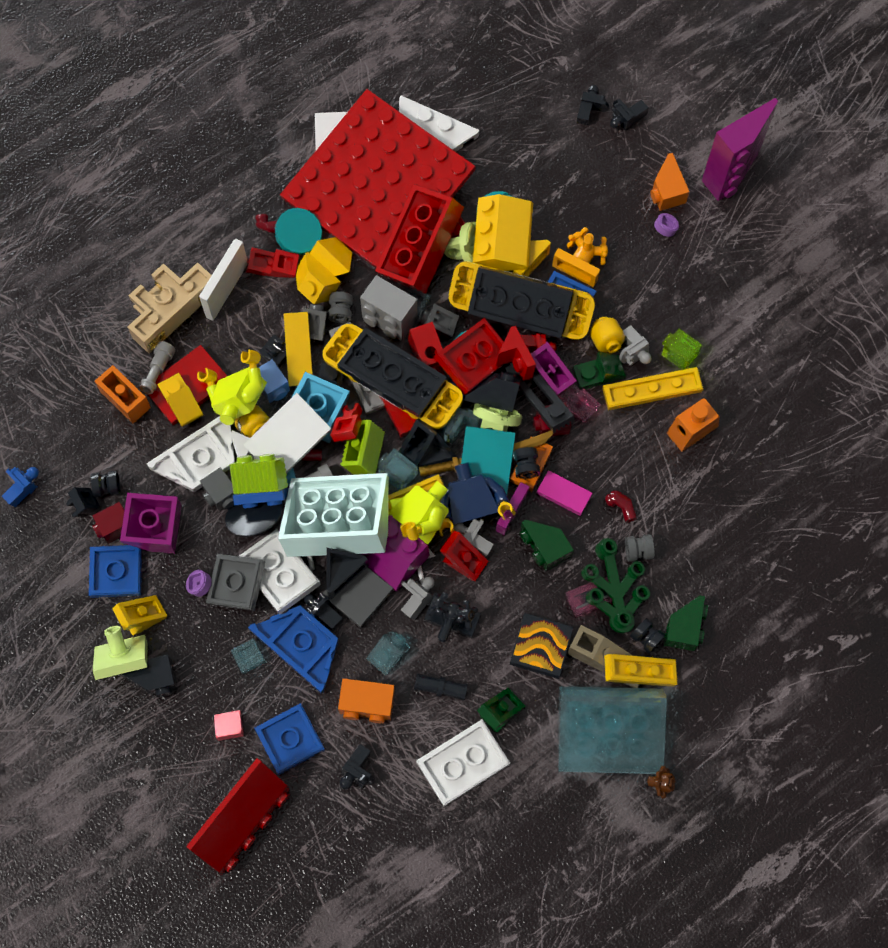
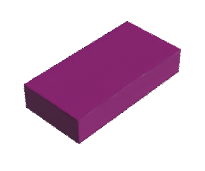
[496,482,530,535]

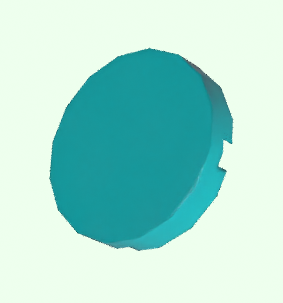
[275,208,322,255]

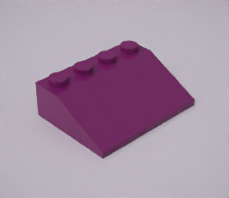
[702,98,778,201]

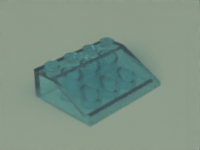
[558,686,667,774]

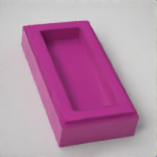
[536,470,592,516]

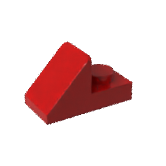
[496,326,536,380]
[440,531,489,581]

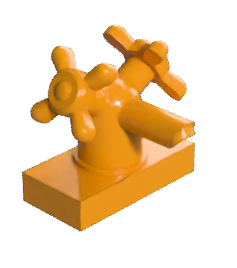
[552,227,608,287]

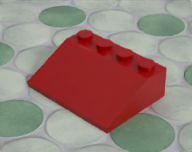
[186,758,290,875]

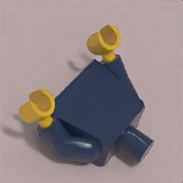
[439,462,516,536]

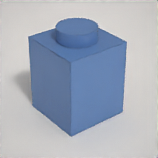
[259,359,290,403]

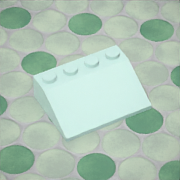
[278,473,389,557]

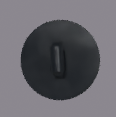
[225,502,283,537]

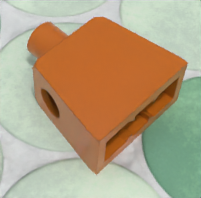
[667,398,720,452]

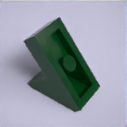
[572,352,626,391]
[477,688,525,732]

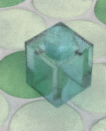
[378,448,417,490]

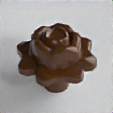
[647,766,676,799]

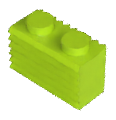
[340,420,385,475]
[229,454,288,494]

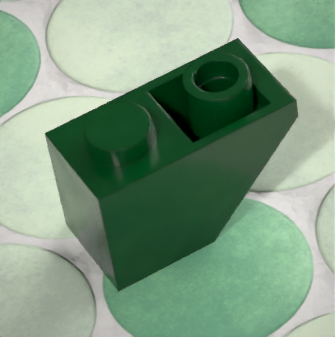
[519,520,574,571]
[664,595,708,651]

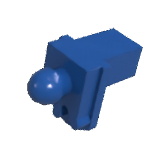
[2,467,39,507]

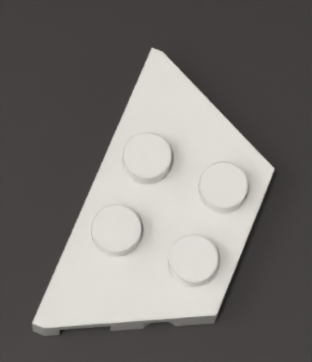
[399,96,479,152]
[146,416,235,492]

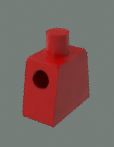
[408,321,445,375]

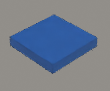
[89,545,142,598]
[254,703,325,775]

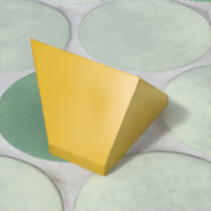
[310,237,353,276]

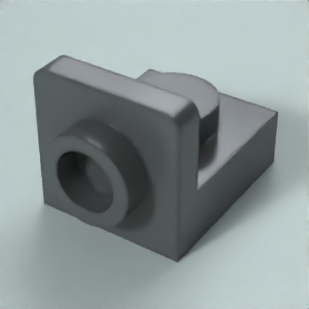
[302,304,328,341]
[418,304,459,339]

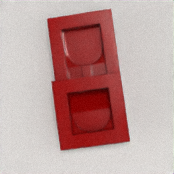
[246,247,299,278]

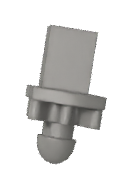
[619,326,652,366]
[454,518,494,557]
[401,577,434,620]

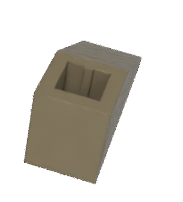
[568,625,639,689]

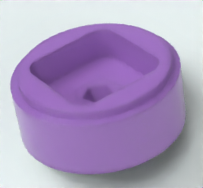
[654,213,679,237]
[186,570,211,597]

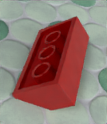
[375,184,464,294]

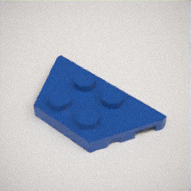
[248,605,339,694]

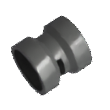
[328,292,353,324]
[625,534,655,562]

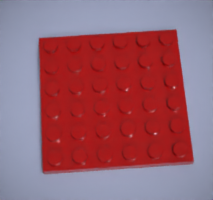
[280,89,476,268]

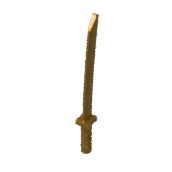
[419,431,553,476]

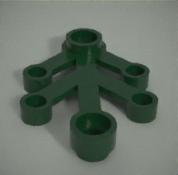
[581,538,650,633]

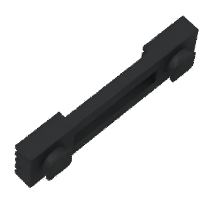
[503,361,575,433]

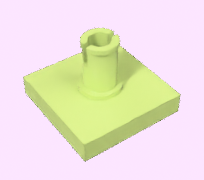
[93,626,148,680]

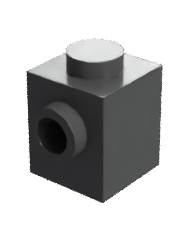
[200,467,234,511]

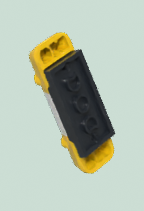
[449,261,595,339]
[323,324,463,429]

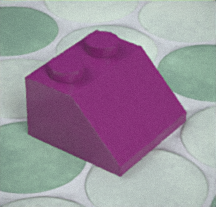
[120,493,182,554]
[362,515,430,592]

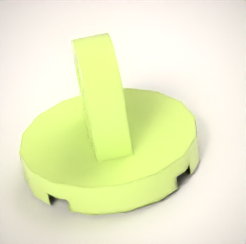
[444,222,476,262]
[473,403,522,432]

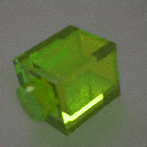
[661,328,702,370]

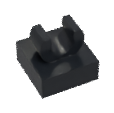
[259,334,287,368]
[66,487,101,517]

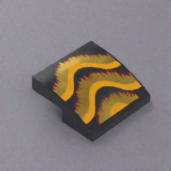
[509,613,573,679]

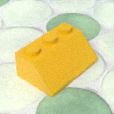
[473,194,533,271]

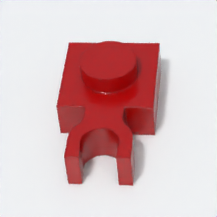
[330,403,362,442]

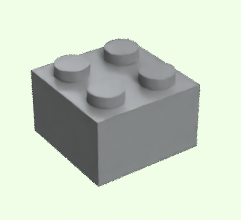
[360,275,418,341]

